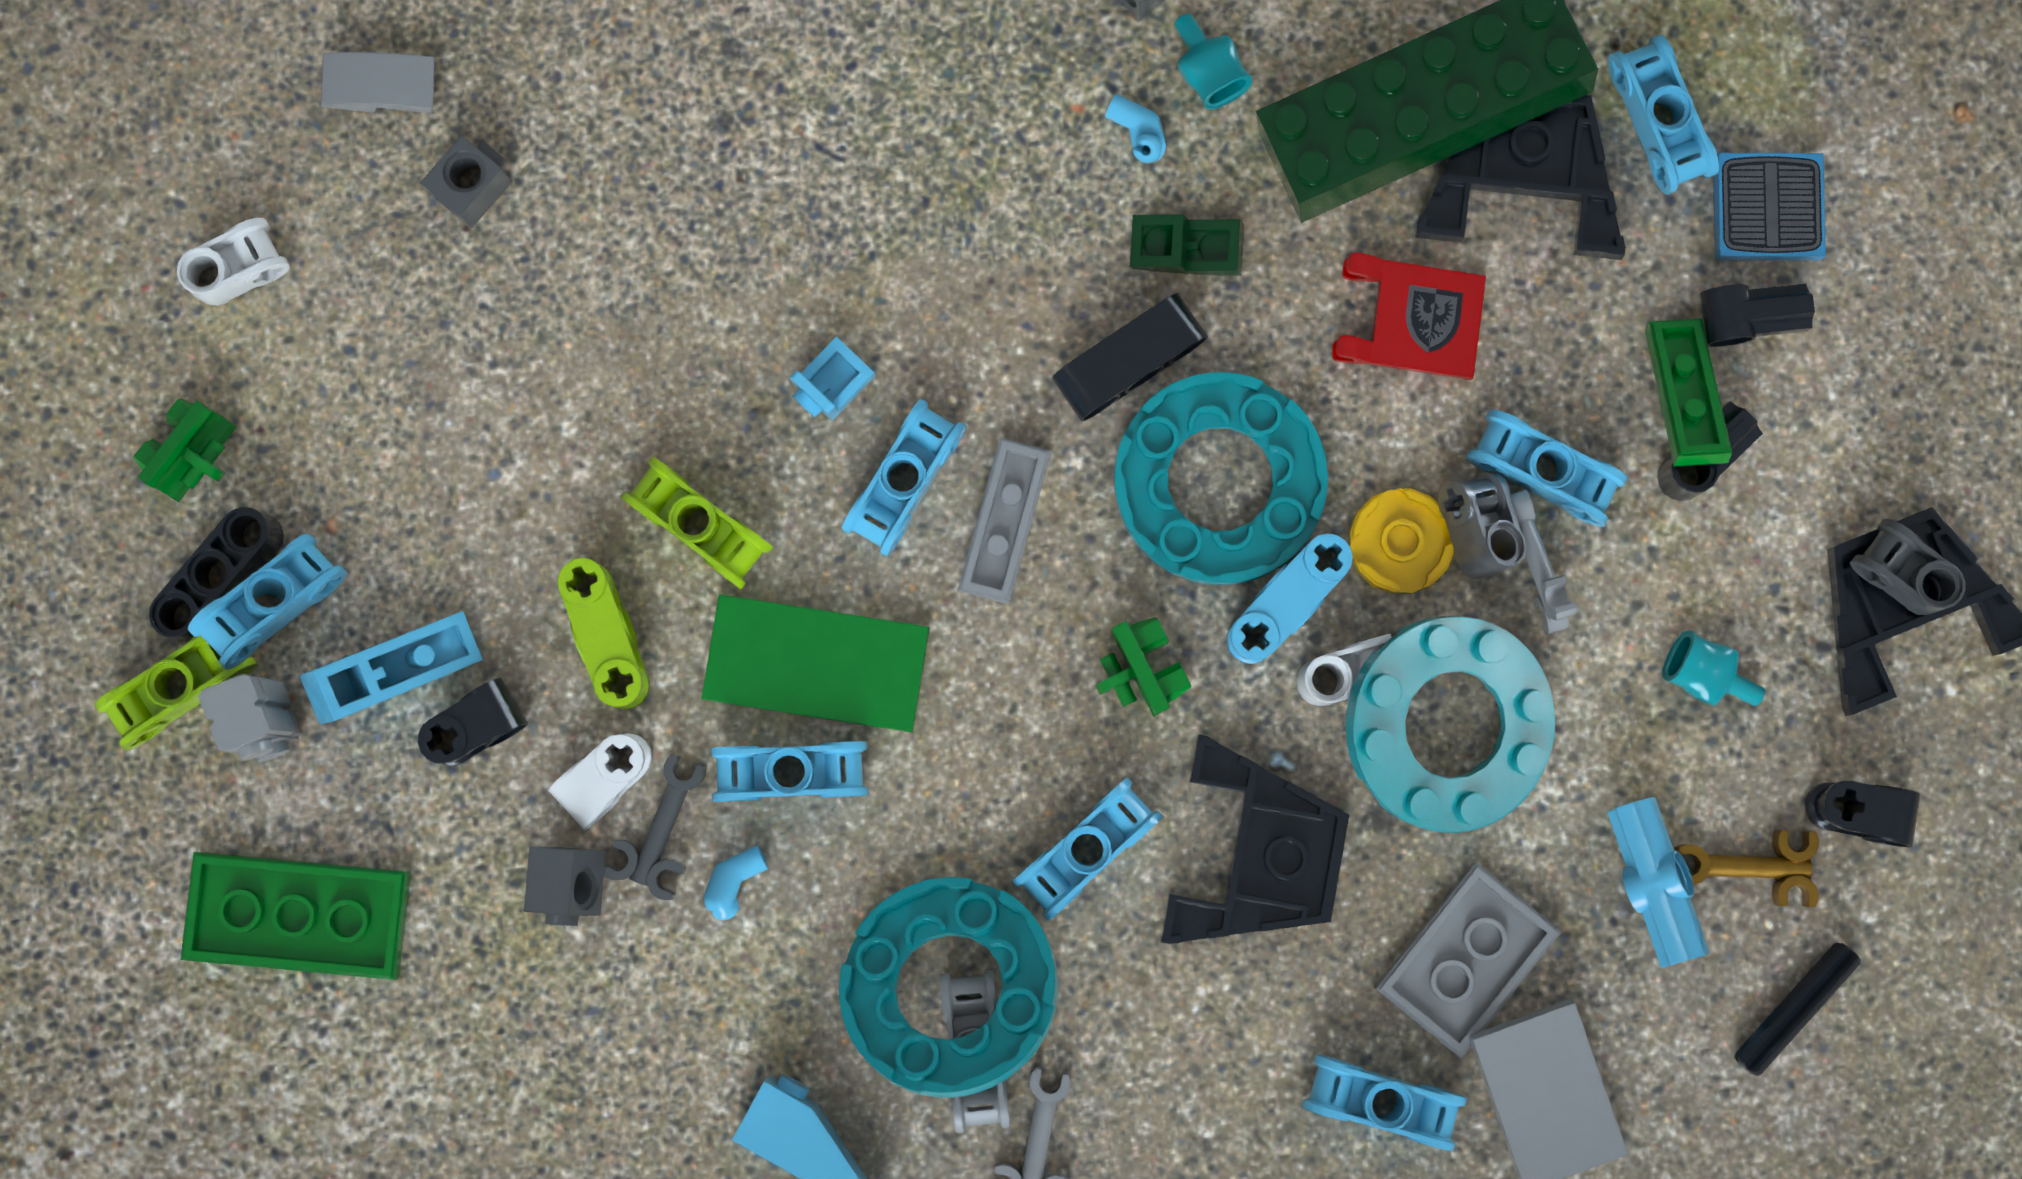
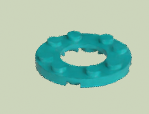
[1114,372,1328,585]
[1345,616,1555,833]
[839,877,1058,1098]

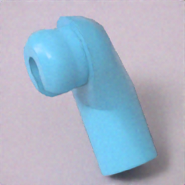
[1105,94,1166,163]
[703,845,769,920]

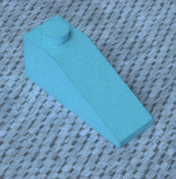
[299,611,483,725]
[732,1074,868,1179]

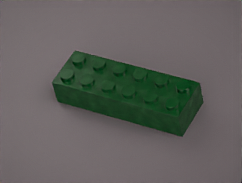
[1256,0,1599,223]

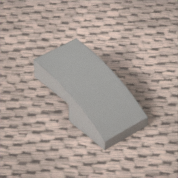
[321,52,435,113]

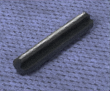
[1734,942,1861,1076]

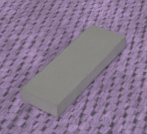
[958,437,1051,605]

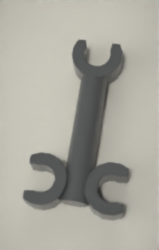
[604,754,706,900]

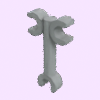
[1511,490,1577,635]
[994,1067,1071,1179]

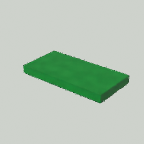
[701,594,930,733]
[180,852,411,980]

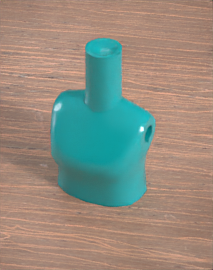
[1174,13,1252,110]
[1662,630,1765,706]

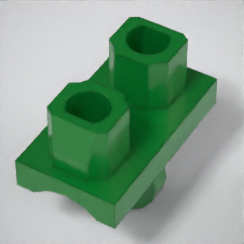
[133,399,237,502]
[1095,617,1192,717]

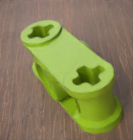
[620,456,773,589]
[557,558,650,710]
[94,636,258,751]

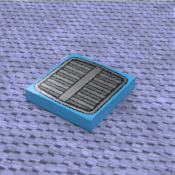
[1713,153,1826,261]

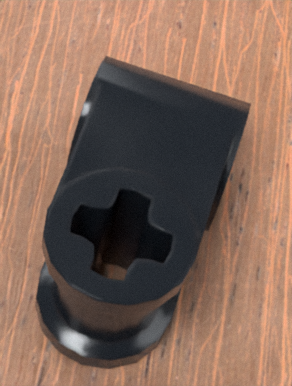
[418,678,528,766]
[1805,781,1921,848]

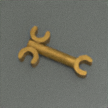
[1674,830,1819,907]

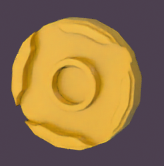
[1348,488,1454,594]

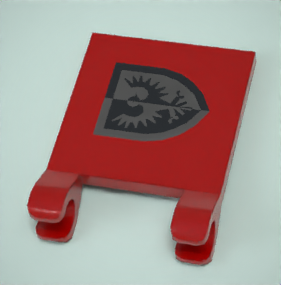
[1331,252,1486,380]

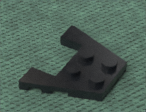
[1415,95,1626,260]
[1827,507,2022,716]
[1160,735,1349,944]

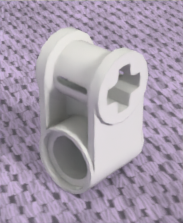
[177,218,290,306]
[1297,634,1392,706]
[548,733,652,830]

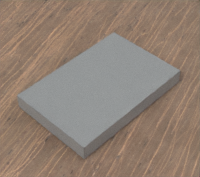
[1374,862,1562,1058]
[1469,999,1628,1179]

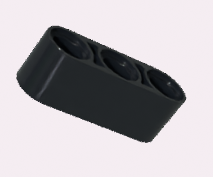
[1052,293,1208,422]
[149,507,284,641]

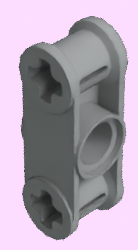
[940,969,1010,1133]

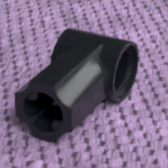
[1700,284,1815,347]
[1657,401,1763,501]

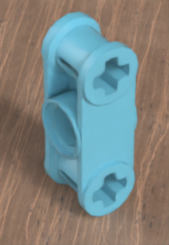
[1608,34,1719,195]
[842,399,967,557]
[1466,409,1628,527]
[188,533,347,670]
[1227,533,1353,664]
[711,741,869,802]
[1012,777,1164,922]
[1301,1054,1467,1151]

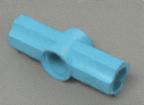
[1607,797,1710,968]

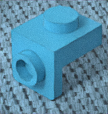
[789,336,876,421]

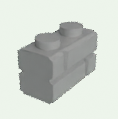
[198,674,302,762]

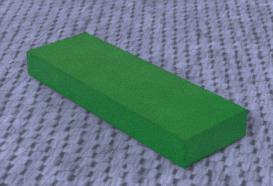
[1645,318,1732,466]

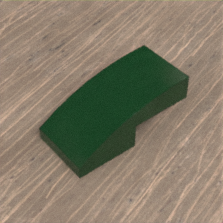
[1130,214,1244,276]

